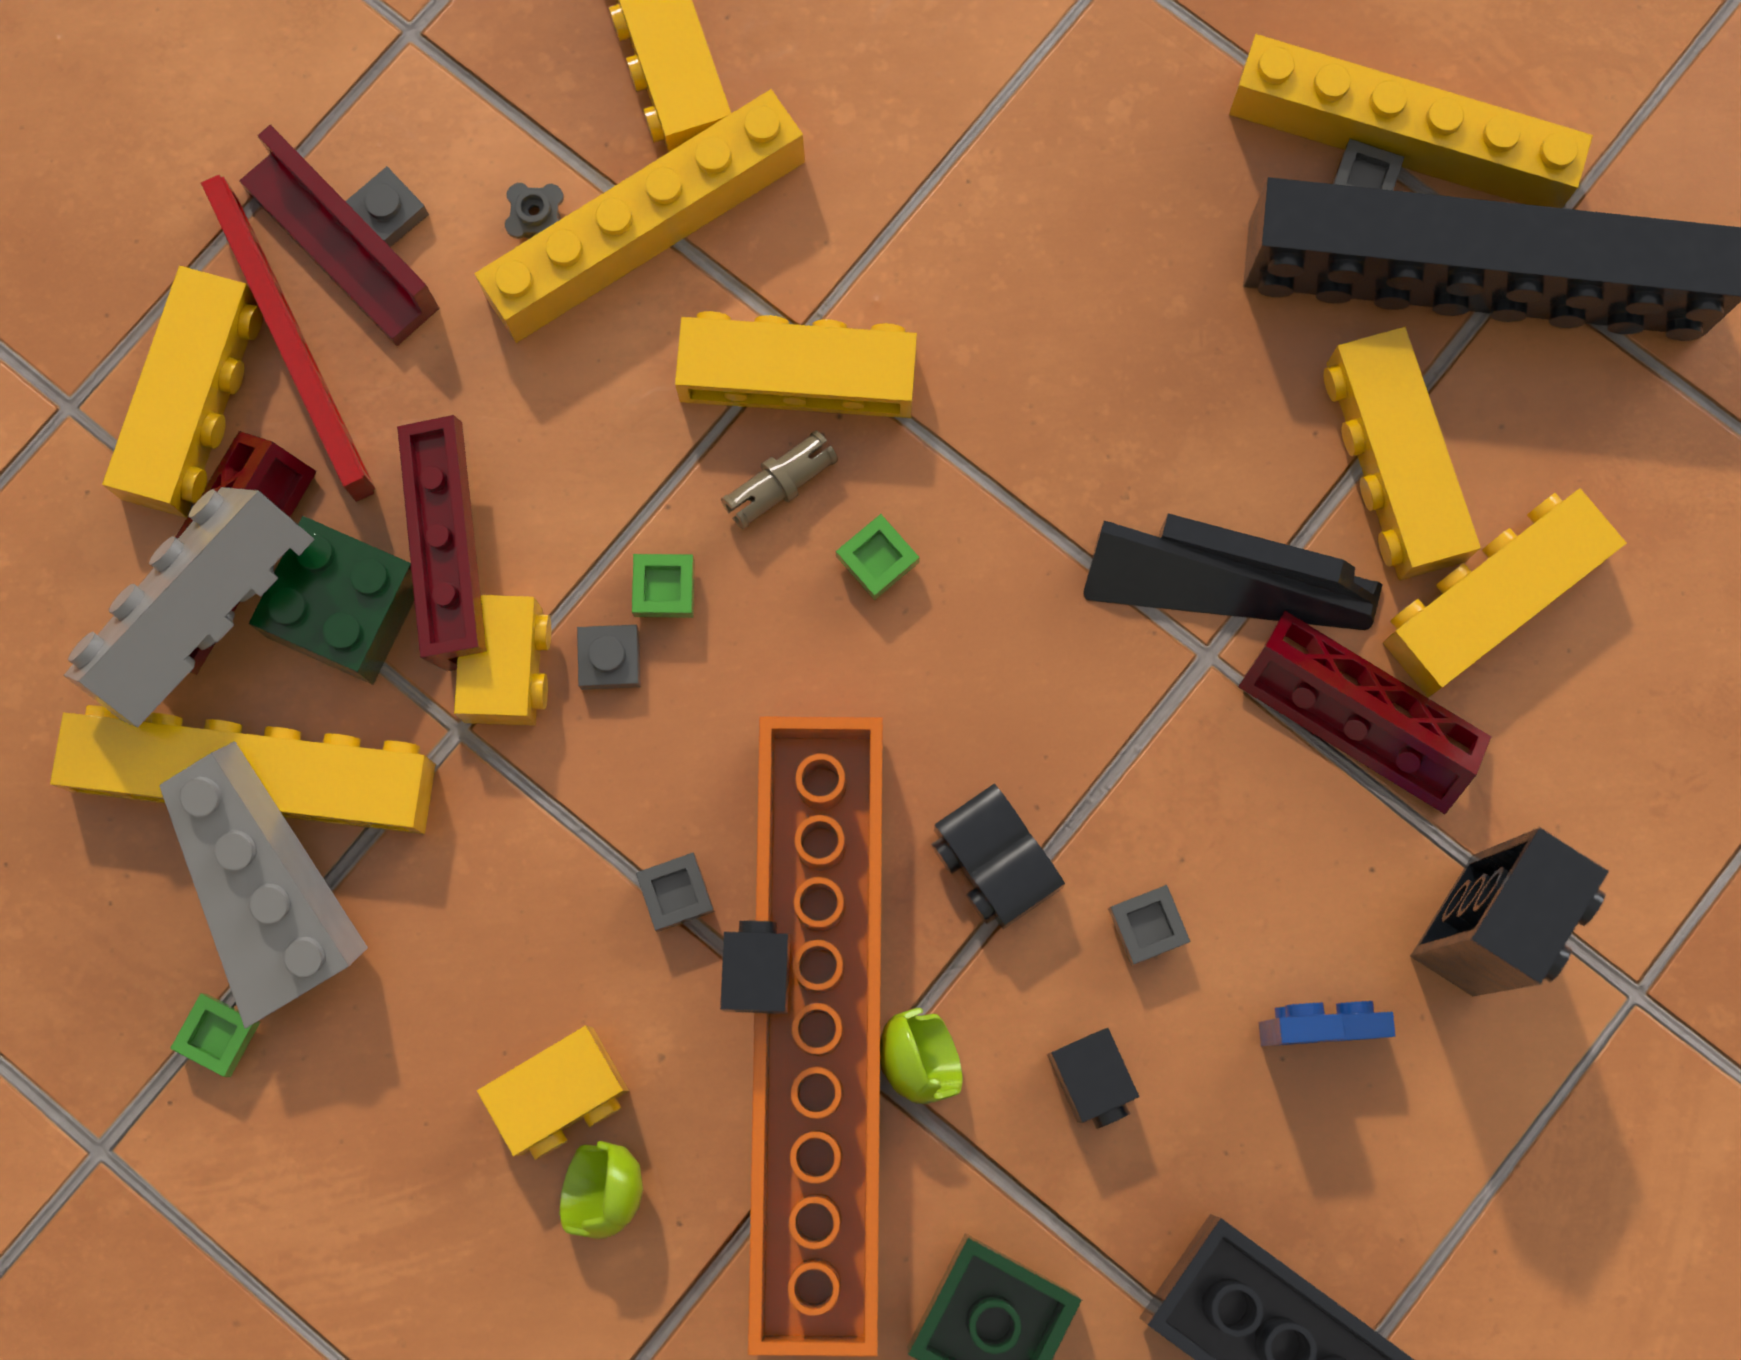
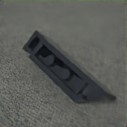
[1083,513,1383,631]

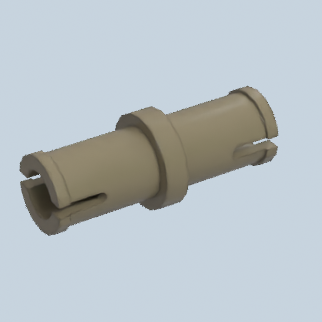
[721,430,838,529]

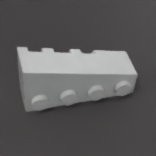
[63,487,314,728]
[159,741,368,1029]

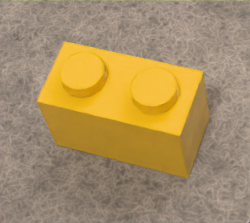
[454,595,551,726]
[476,1025,629,1160]

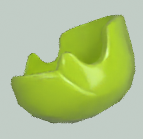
[880,1008,963,1104]
[559,1141,644,1239]

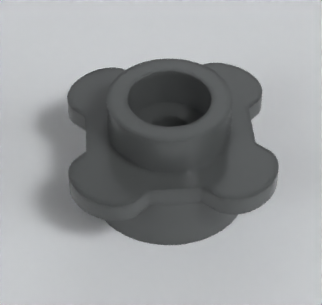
[505,183,564,239]

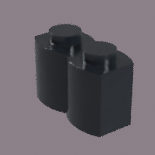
[931,783,1065,929]

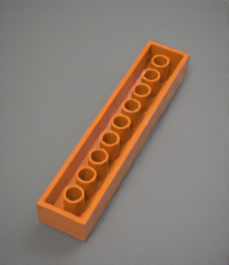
[748,716,883,1357]

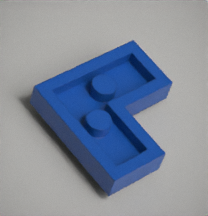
[1259,1001,1396,1047]

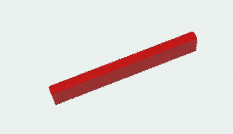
[201,174,375,502]

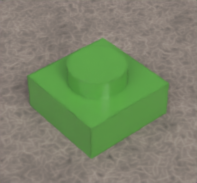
[836,514,920,601]
[632,554,695,618]
[170,993,260,1077]

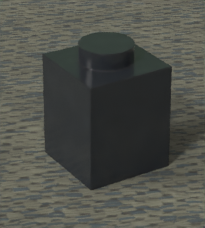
[720,921,791,1014]
[1047,1027,1140,1129]

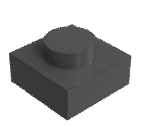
[1333,139,1404,190]
[346,166,429,247]
[577,625,641,690]
[636,853,715,932]
[1108,885,1191,966]

